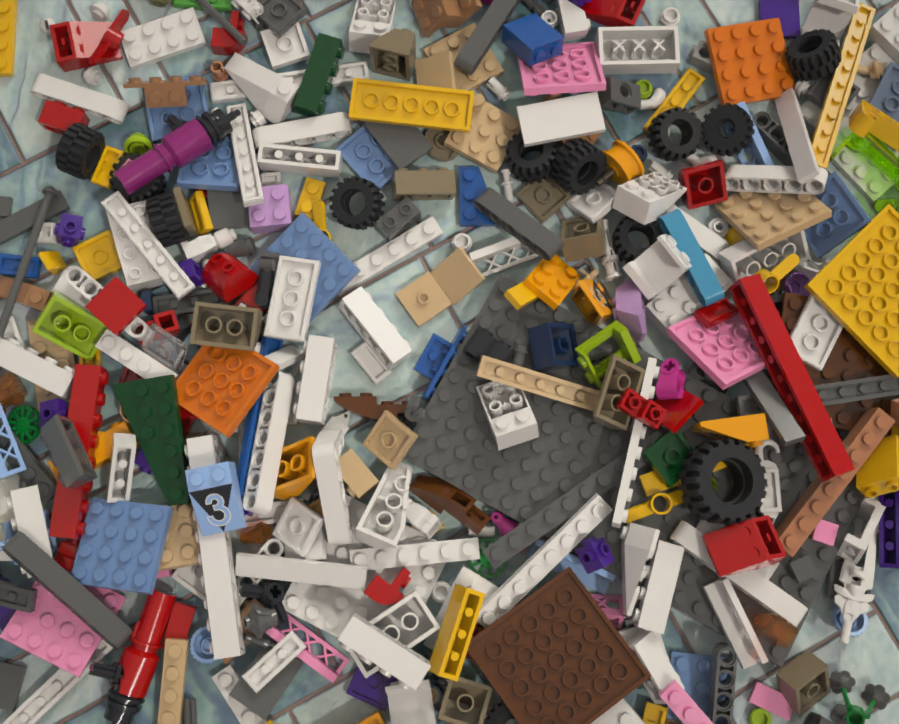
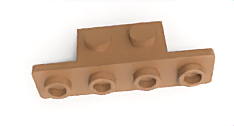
[123,75,208,108]

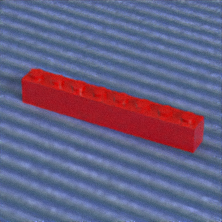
[49,364,109,539]

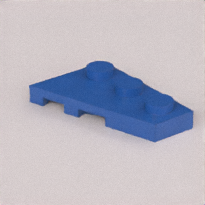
[459,166,498,227]

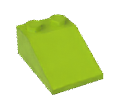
[32,290,109,361]

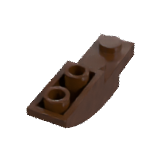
[334,393,419,422]
[409,475,491,535]

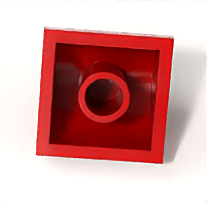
[678,160,728,210]
[202,253,258,304]

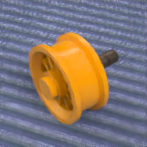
[595,140,645,187]

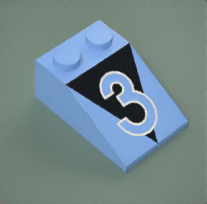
[185,461,246,536]

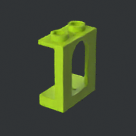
[575,320,642,389]

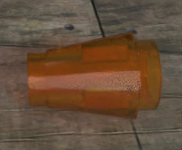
[240,522,272,544]

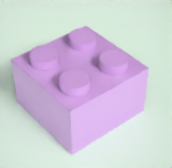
[248,184,293,234]

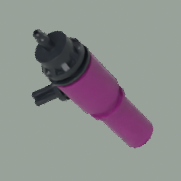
[113,109,241,195]

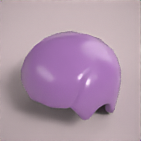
[782,272,811,296]

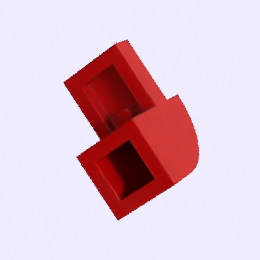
[210,10,248,56]
[135,309,180,347]
[363,567,411,605]

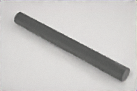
[195,0,247,46]

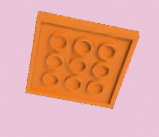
[704,18,797,105]
[176,345,280,438]

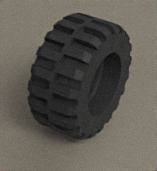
[678,439,767,524]

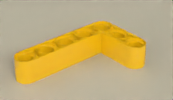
[849,100,899,152]

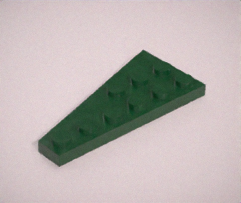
[112,375,192,506]

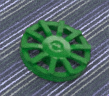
[7,405,41,445]
[468,538,508,578]

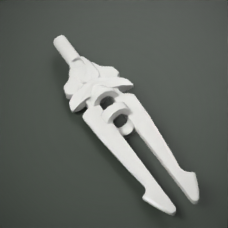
[834,517,879,645]

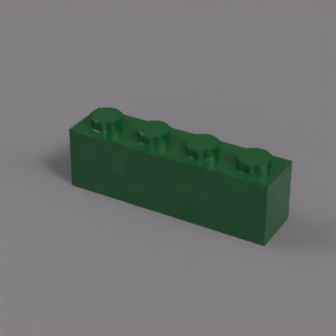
[294,33,345,117]

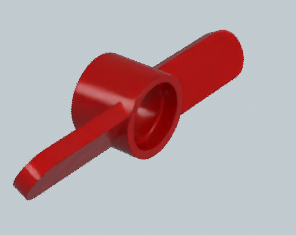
[88,9,129,65]

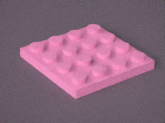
[516,42,606,96]
[666,311,766,390]
[0,570,127,678]

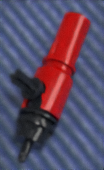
[89,588,177,724]

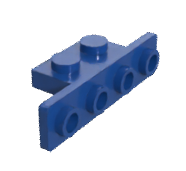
[413,325,468,400]

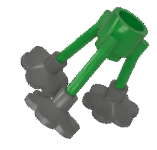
[829,670,891,724]

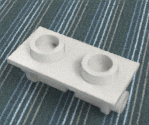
[231,0,264,24]

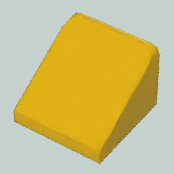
[38,251,67,275]

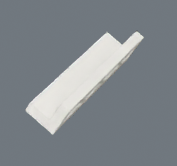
[468,225,546,277]
[702,578,768,669]

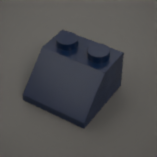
[528,322,579,370]

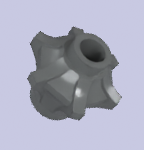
[243,603,278,639]

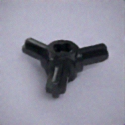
[239,579,288,624]

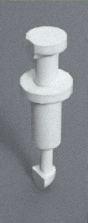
[500,169,514,203]

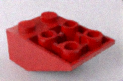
[579,0,646,27]
[49,21,123,72]
[702,515,787,578]

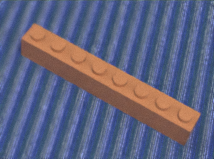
[776,407,896,557]

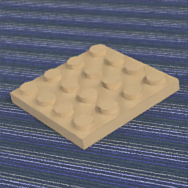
[714,192,832,251]

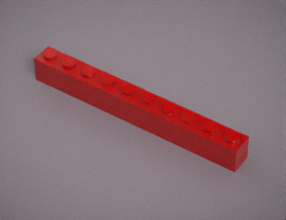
[729,274,855,483]

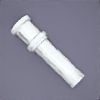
[601,219,623,282]

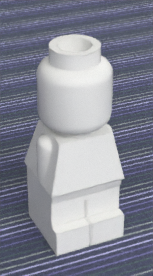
[180,228,237,263]
[406,496,442,540]

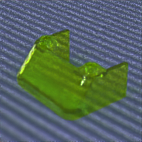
[829,132,899,209]

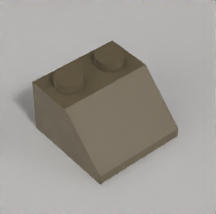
[560,217,607,262]
[776,650,831,717]
[436,677,493,724]

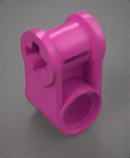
[656,358,686,400]

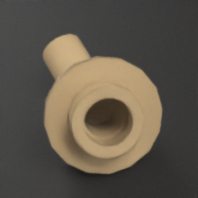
[856,59,884,79]

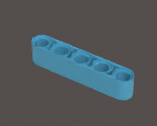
[658,209,725,307]

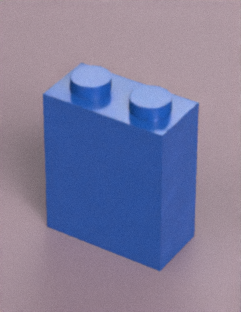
[502,13,564,66]

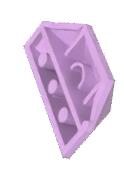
[612,278,647,342]

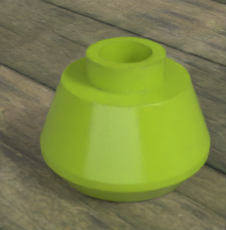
[124,132,152,156]

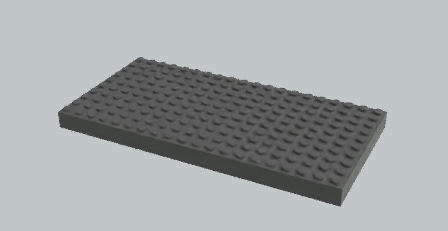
[403,274,865,667]

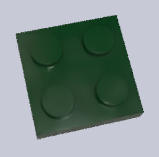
[641,430,693,488]

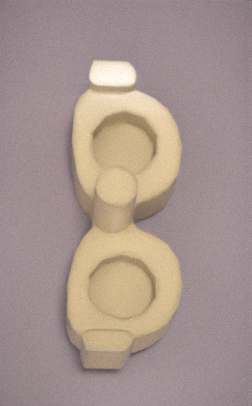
[576,266,599,282]

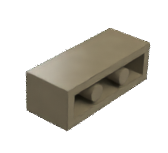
[391,168,456,201]

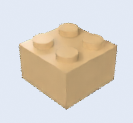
[339,448,379,500]

